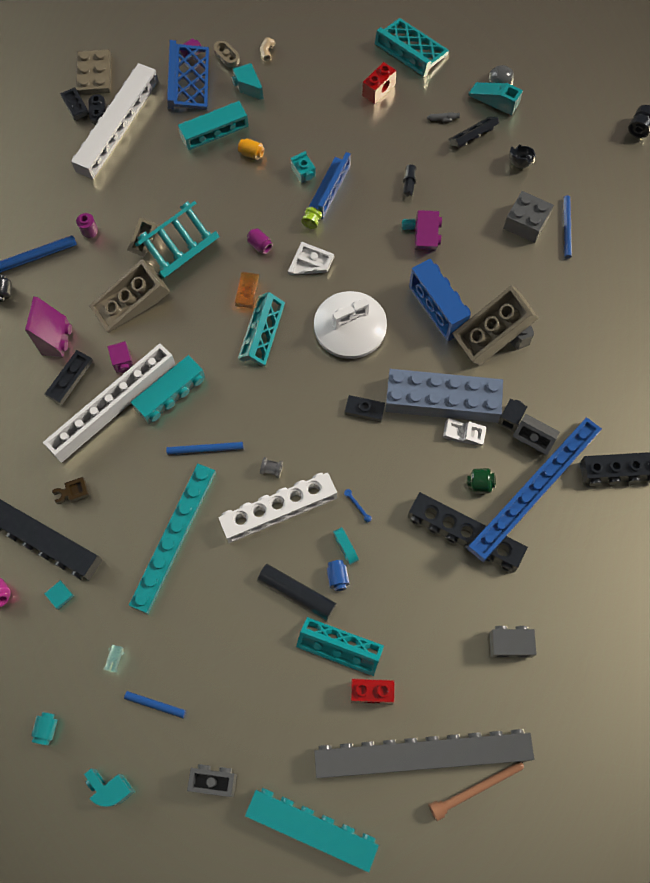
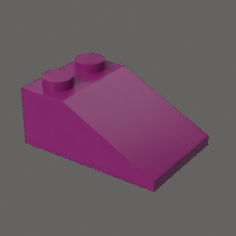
[25,296,72,358]

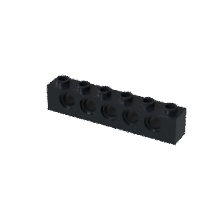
[408,492,528,572]

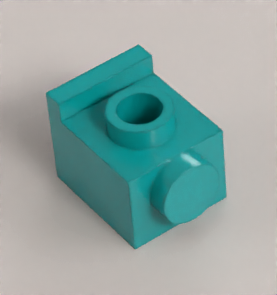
[291,151,316,183]

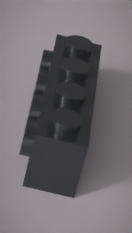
[579,452,650,486]

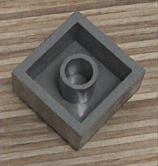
[503,191,554,243]

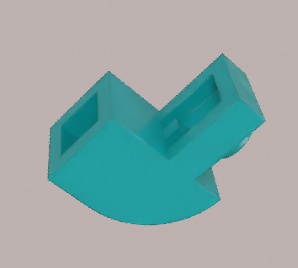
[84,768,135,807]

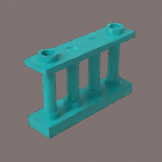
[135,201,220,279]

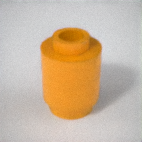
[238,138,264,160]

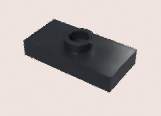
[60,87,89,121]
[345,395,385,422]

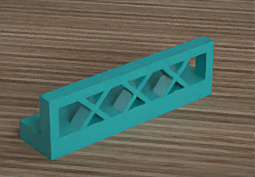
[238,292,285,366]
[296,617,384,676]

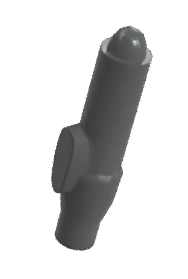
[427,112,460,122]

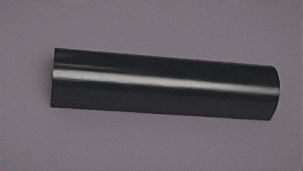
[257,564,337,622]

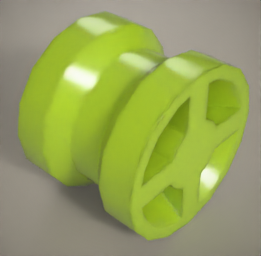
[301,207,322,229]

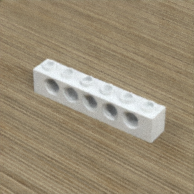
[218,472,337,543]

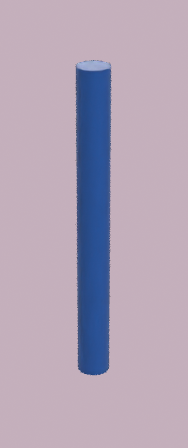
[563,195,572,259]
[166,442,244,455]

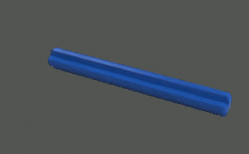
[0,235,76,272]

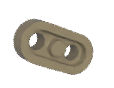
[213,40,240,68]

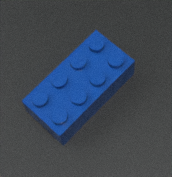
[409,259,471,342]

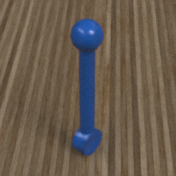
[344,489,372,522]

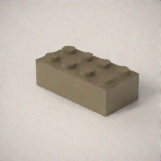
[452,285,539,365]

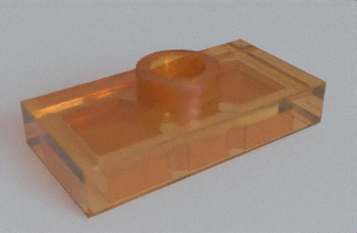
[235,272,260,308]

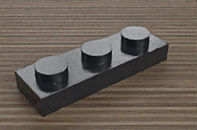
[448,117,500,147]
[45,350,93,405]

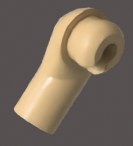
[260,37,275,61]

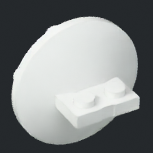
[314,291,387,359]

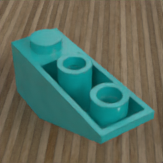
[468,82,523,115]

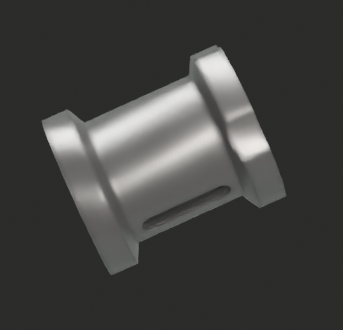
[260,457,283,478]

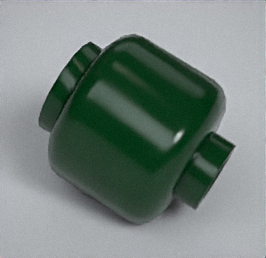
[467,468,496,494]

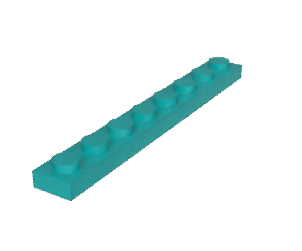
[129,463,216,614]

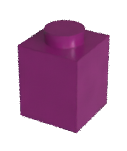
[107,341,134,373]

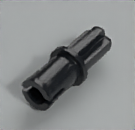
[403,164,417,197]

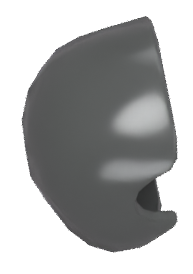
[489,65,514,85]

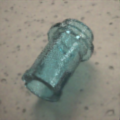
[104,644,125,672]

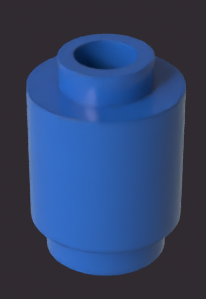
[327,560,350,592]

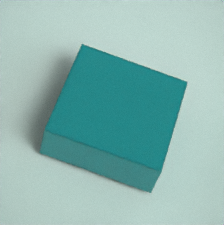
[44,580,74,610]

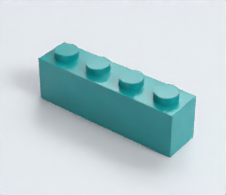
[178,101,249,151]
[131,355,205,424]

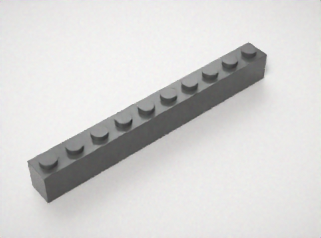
[314,729,535,778]

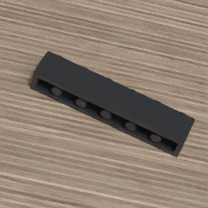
[0,499,102,580]

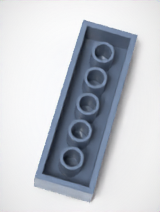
[385,369,503,423]

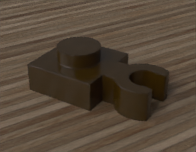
[52,477,90,504]

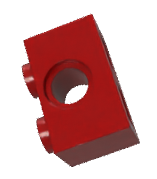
[362,62,396,104]
[351,679,395,705]

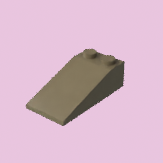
[89,259,170,333]

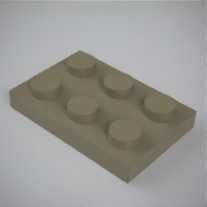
[76,49,111,94]

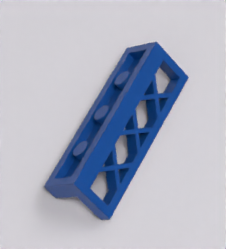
[309,152,351,219]

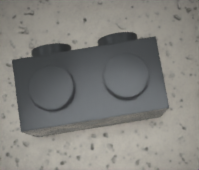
[513,414,560,455]
[489,626,536,658]
[187,764,237,797]

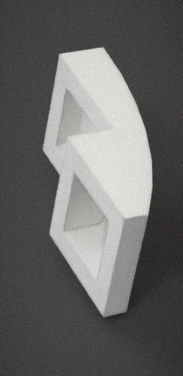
[442,418,486,445]

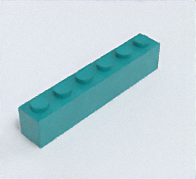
[245,787,379,872]

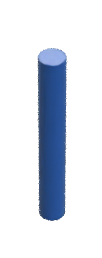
[124,691,186,719]

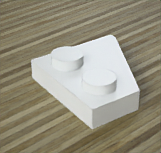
[288,242,334,275]

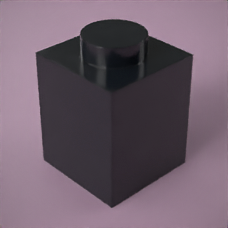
[498,398,528,432]

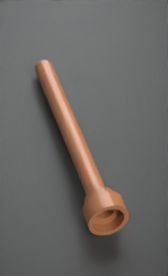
[429,762,524,821]

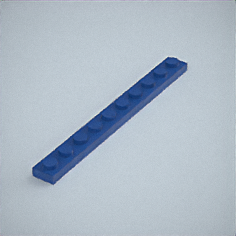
[467,417,602,562]

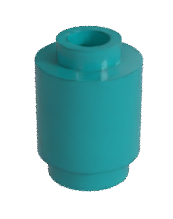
[31,712,58,745]

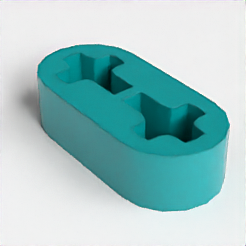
[333,527,359,565]

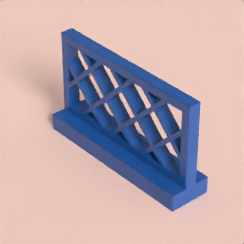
[167,40,209,109]

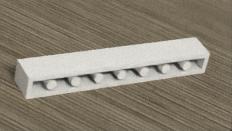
[71,63,158,179]
[43,344,176,463]

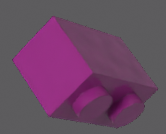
[415,210,442,251]

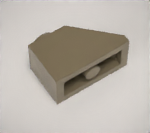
[127,217,157,257]

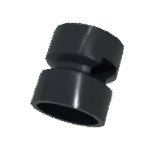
[628,105,650,138]

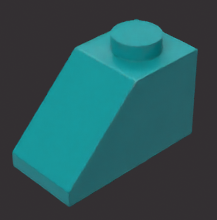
[231,63,264,100]

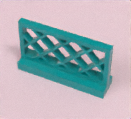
[374,18,449,77]

